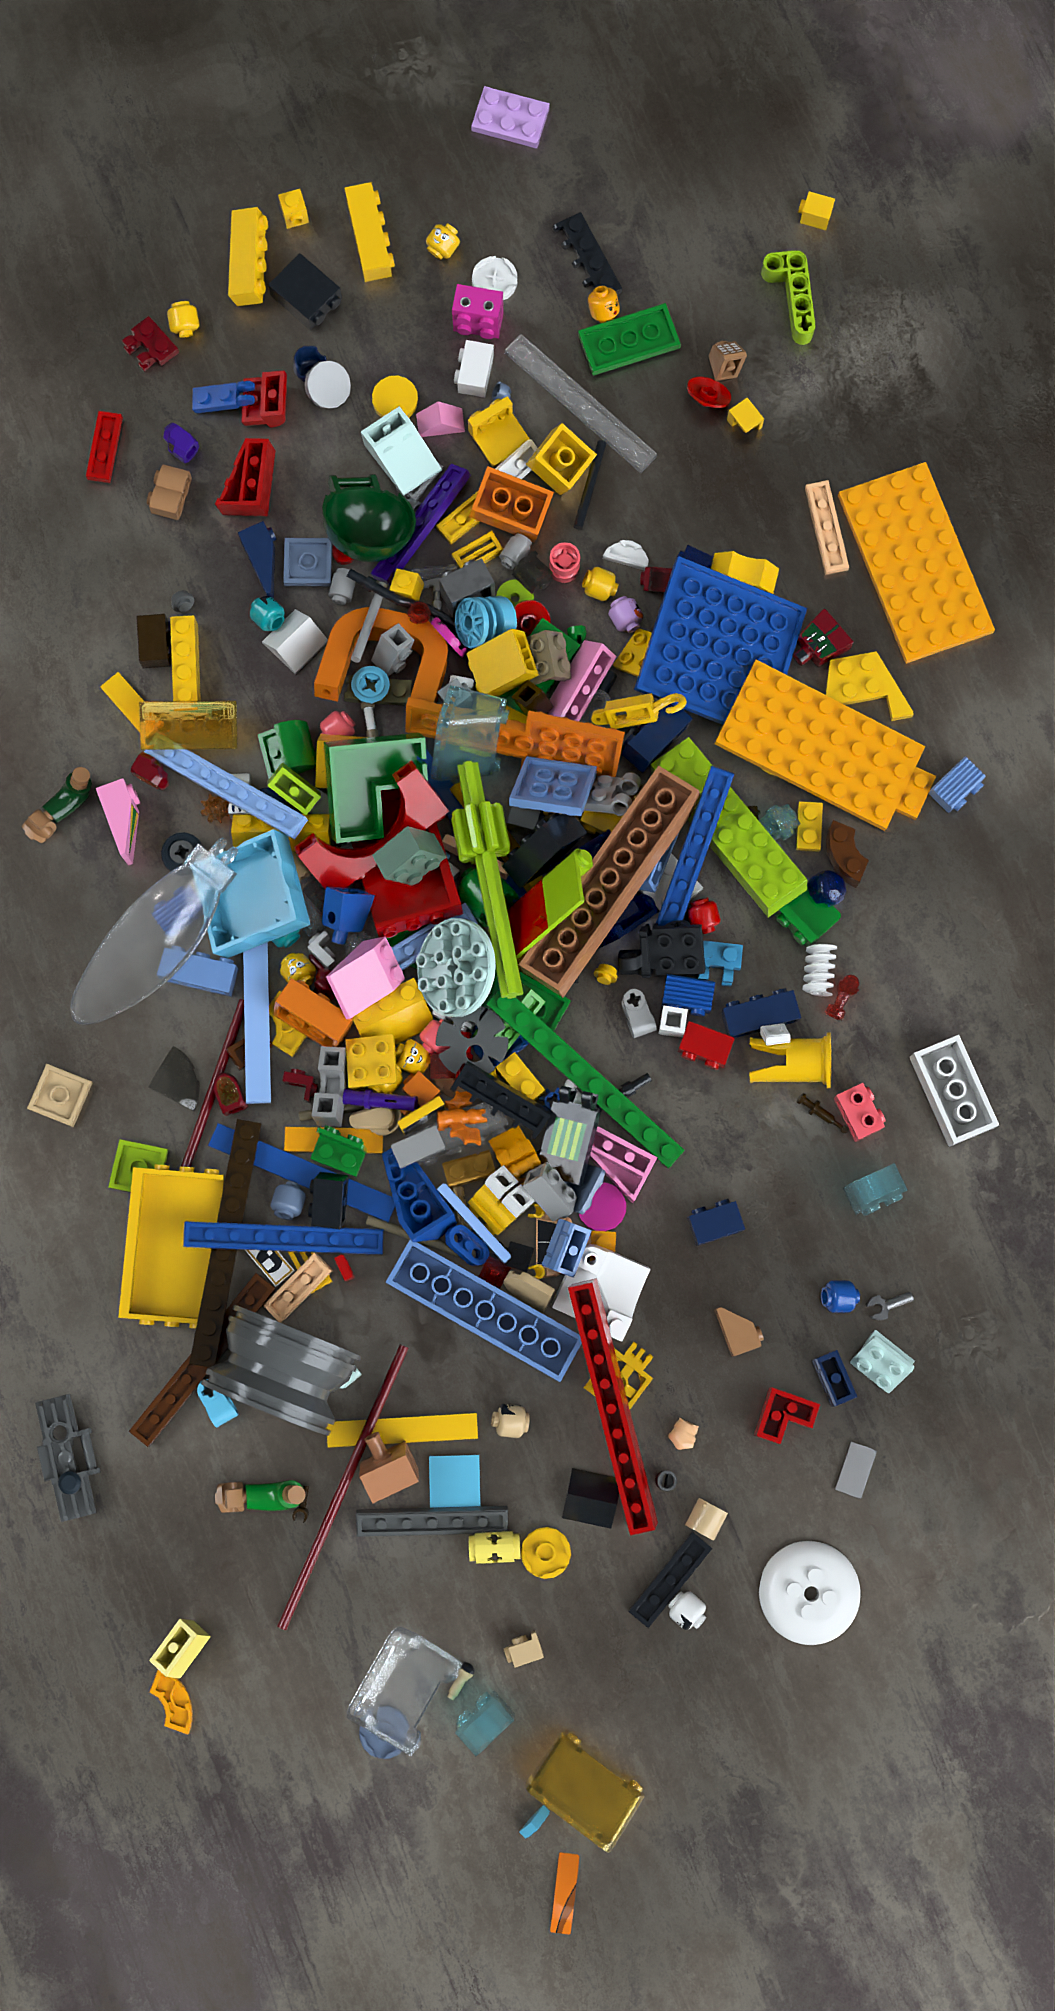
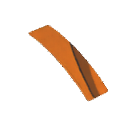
[550,1852,579,1935]

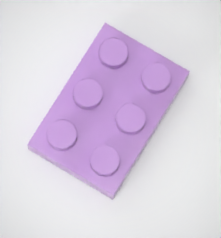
[471,86,550,148]

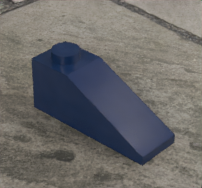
[238,521,277,598]

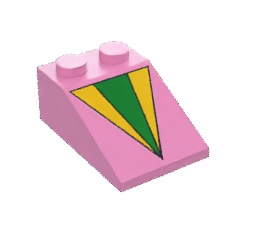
[96,778,140,866]

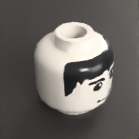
[668,1591,707,1630]

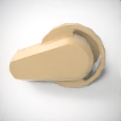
[349,1101,401,1136]

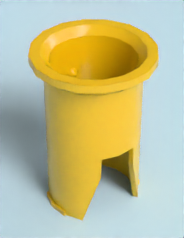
[749,1032,831,1088]

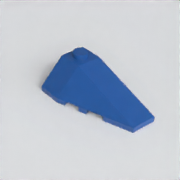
[382,1148,457,1242]

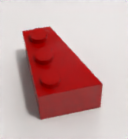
[215,438,276,516]

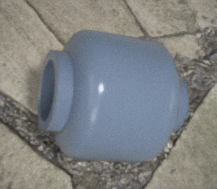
[270,1181,306,1220]

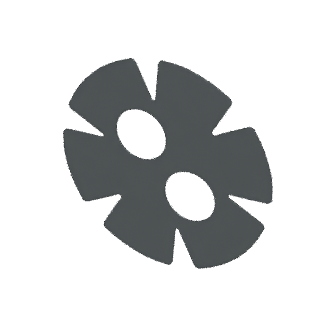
[436,1007,508,1074]

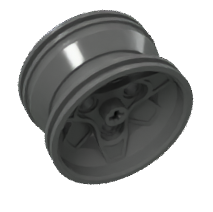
[201,1305,362,1436]

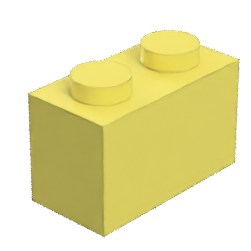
[149,1619,211,1678]

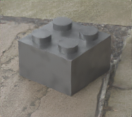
[439,558,495,618]

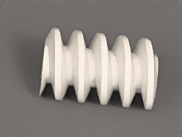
[802,944,837,997]

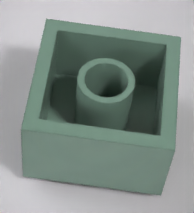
[372,826,447,885]

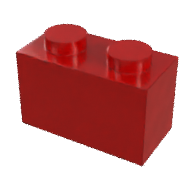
[677,1021,735,1070]

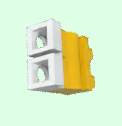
[467,1165,535,1235]

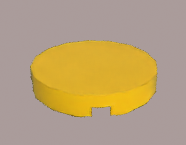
[372,376,418,418]
[521,1527,571,1579]

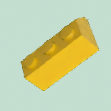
[353,978,434,1045]

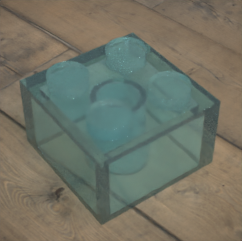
[843,1163,907,1216]
[455,1691,515,1756]

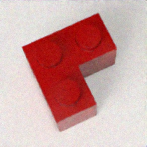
[754,1387,820,1444]

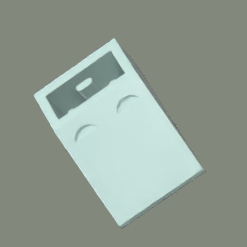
[361,406,442,496]

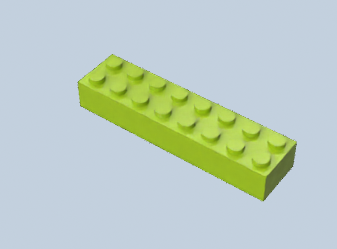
[650,737,807,918]

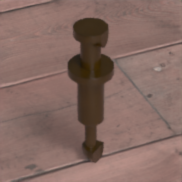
[797,1093,848,1133]

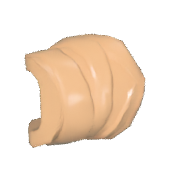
[668,1417,699,1450]

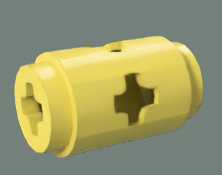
[469,1531,521,1564]

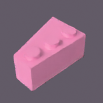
[589,1126,657,1203]

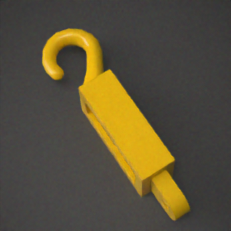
[591,693,687,729]

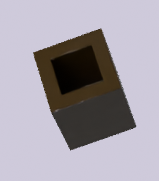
[512,680,554,716]

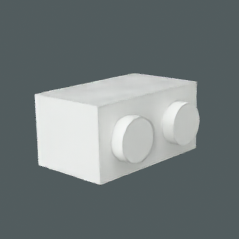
[454,340,494,398]

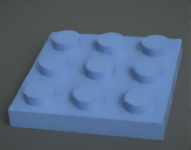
[509,756,597,816]

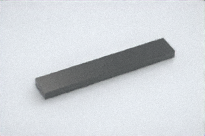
[356,1506,508,1537]

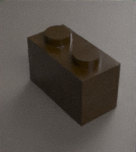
[136,614,172,669]

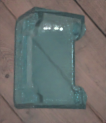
[431,685,509,781]

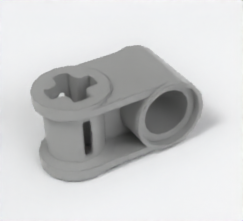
[621,989,657,1038]

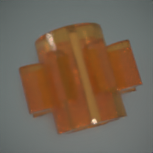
[200,794,229,824]

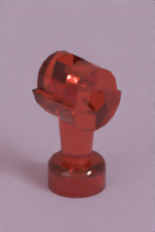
[825,975,859,1021]

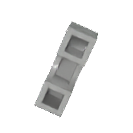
[312,1046,348,1127]

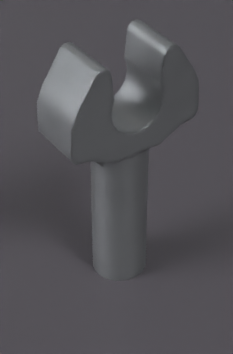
[866,1292,914,1320]

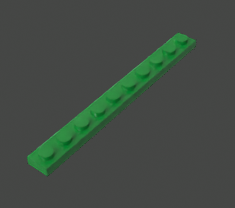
[486,989,685,1169]

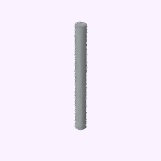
[351,582,387,663]

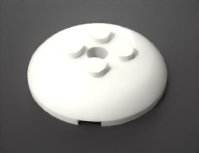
[759,1541,860,1645]

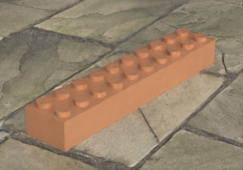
[519,766,701,998]

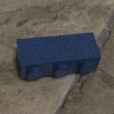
[622,704,693,773]
[721,988,801,1038]

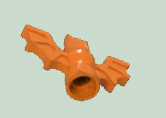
[436,1091,487,1146]

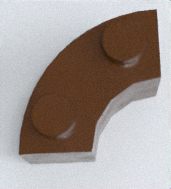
[826,820,869,888]

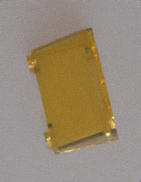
[526,1731,645,1853]

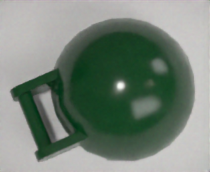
[322,474,416,562]

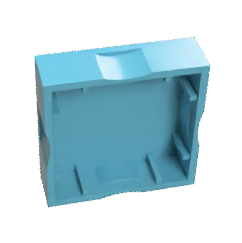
[191,829,311,958]

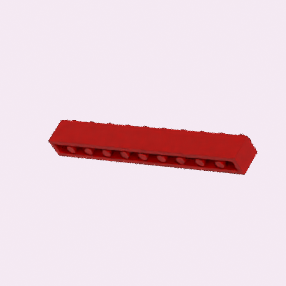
[568,1278,658,1535]

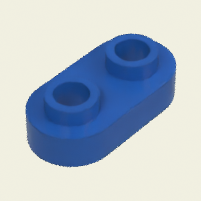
[445,1225,489,1266]

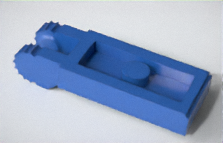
[192,381,255,413]

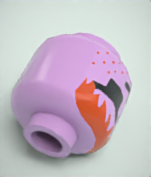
[608,596,644,633]

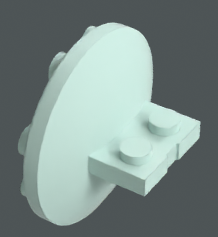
[416,918,495,1017]

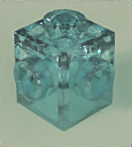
[758,804,801,841]

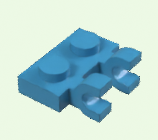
[698,941,743,987]

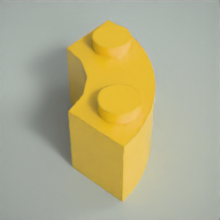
[711,551,779,594]

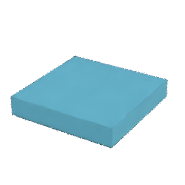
[429,1455,481,1508]

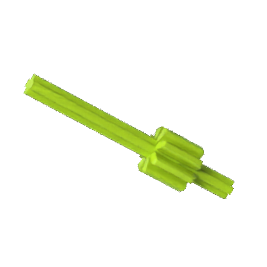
[451,761,523,999]

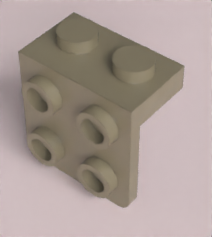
[517,630,572,689]

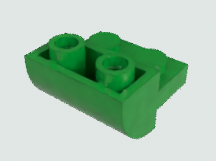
[257,720,316,779]

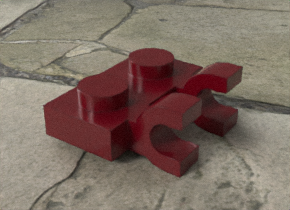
[122,316,179,372]

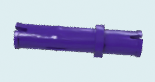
[343,1089,418,1111]

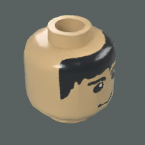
[491,1404,530,1438]

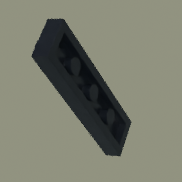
[628,1532,713,1628]

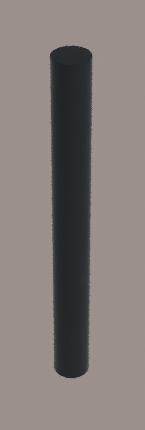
[573,440,607,530]

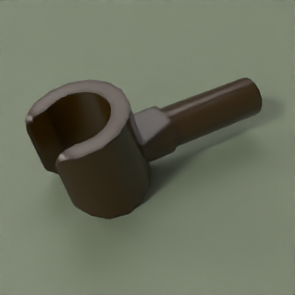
[292,1486,309,1523]

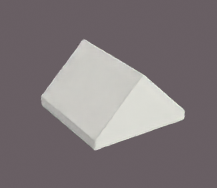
[262,609,328,674]

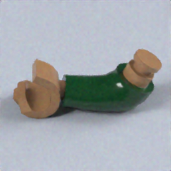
[21,767,92,843]

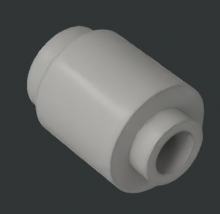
[499,533,532,570]
[328,568,356,605]

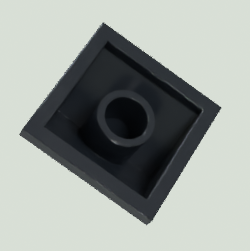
[562,1468,619,1529]

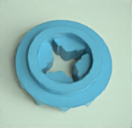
[351,666,390,704]

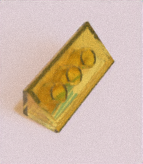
[139,701,237,750]

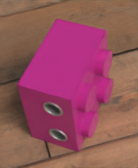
[452,284,504,339]

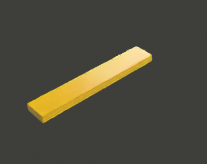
[327,1413,478,1447]

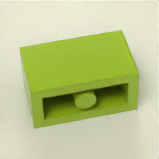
[267,762,321,815]

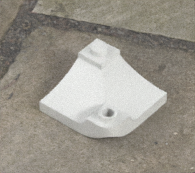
[551,1244,650,1341]

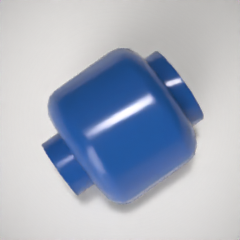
[821,1280,860,1313]

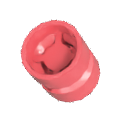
[549,542,580,583]

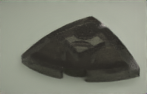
[149,1046,200,1111]

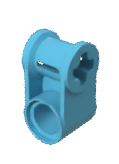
[197,1379,239,1428]

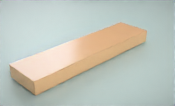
[805,480,849,575]

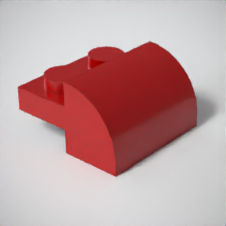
[242,370,287,428]

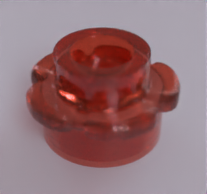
[407,602,431,624]

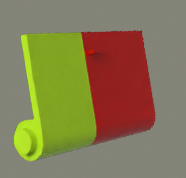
[507,848,593,960]

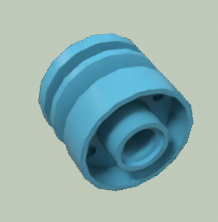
[455,596,517,648]

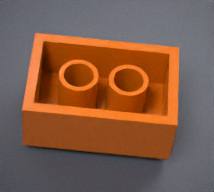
[469,466,554,543]
[273,978,354,1047]

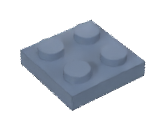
[283,538,332,586]

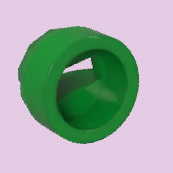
[567,625,587,644]

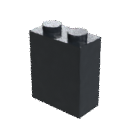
[268,253,342,330]

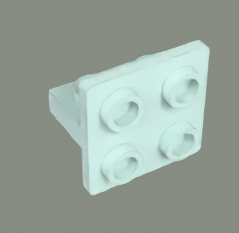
[850,1330,915,1393]

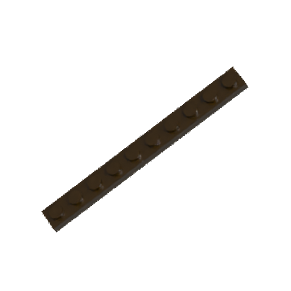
[189,1119,262,1368]

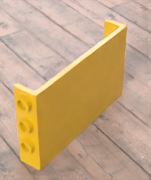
[118,1164,224,1329]

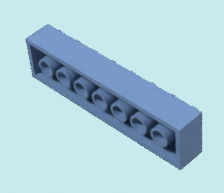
[386,1239,582,1382]

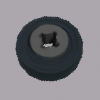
[161,832,205,876]

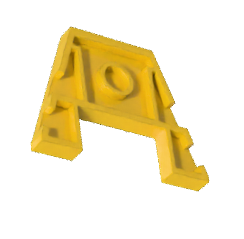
[826,651,914,721]

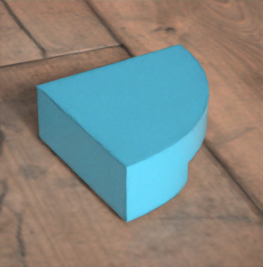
[519,1805,550,1839]

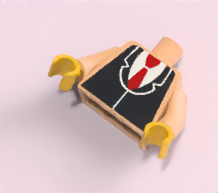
[528,1203,591,1279]

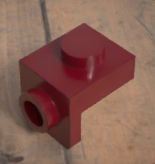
[640,567,672,592]
[282,1069,318,1103]

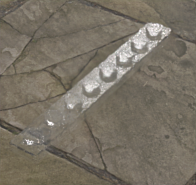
[505,334,657,473]

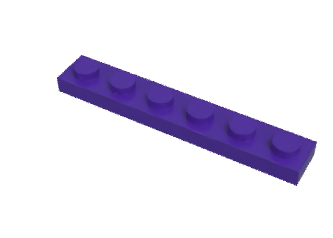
[370,464,471,586]

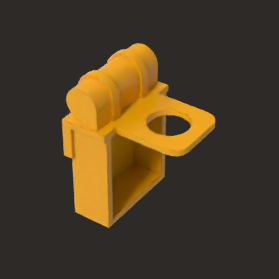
[488,1125,541,1186]

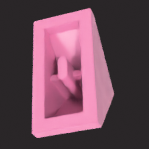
[416,401,465,437]

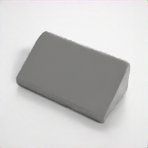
[835,1442,877,1499]

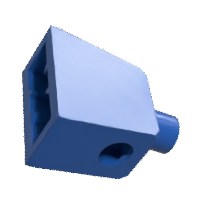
[322,887,375,945]

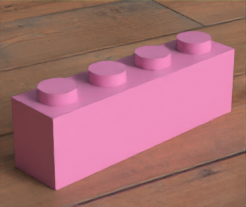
[547,640,617,722]

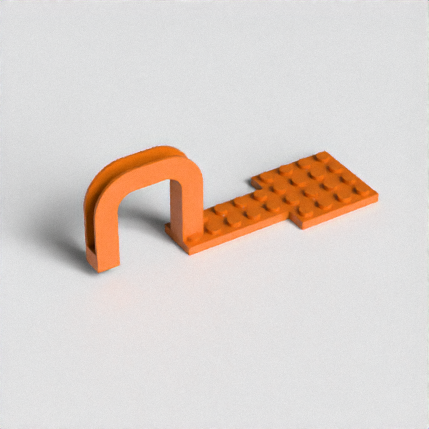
[314,607,625,777]

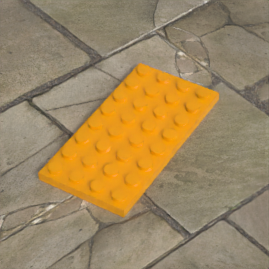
[838,462,995,664]
[714,660,925,831]

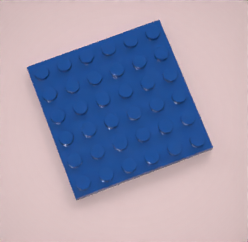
[634,556,807,725]

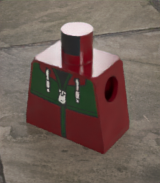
[793,608,854,667]

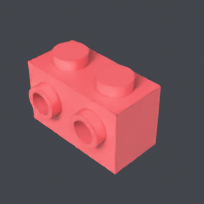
[833,1083,886,1142]

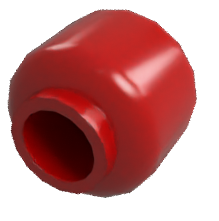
[686,897,721,934]

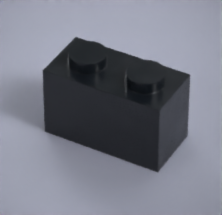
[308,1172,349,1229]

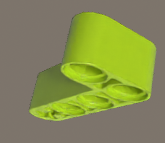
[761,250,815,345]

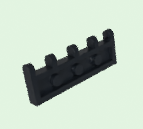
[552,212,622,295]
[450,1061,552,1140]

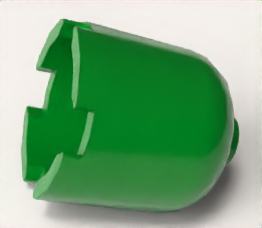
[457,867,519,927]

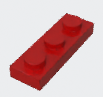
[86,411,123,483]

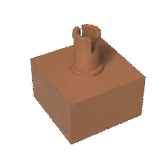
[359,1432,419,1504]

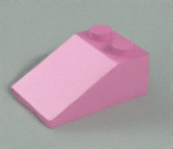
[326,937,405,1019]

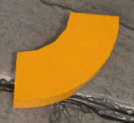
[150,1670,193,1734]

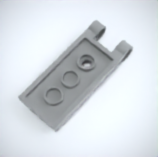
[583,773,641,816]

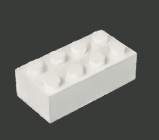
[909,1035,999,1147]

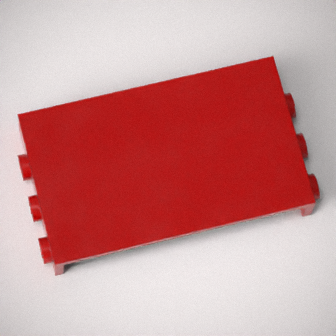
[351,789,463,938]

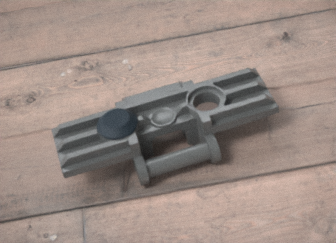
[35,1394,101,1522]

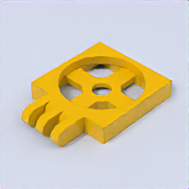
[583,1342,654,1409]

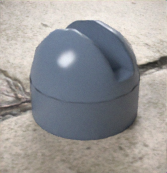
[492,382,511,400]

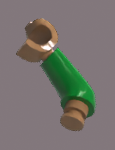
[215,1480,305,1513]

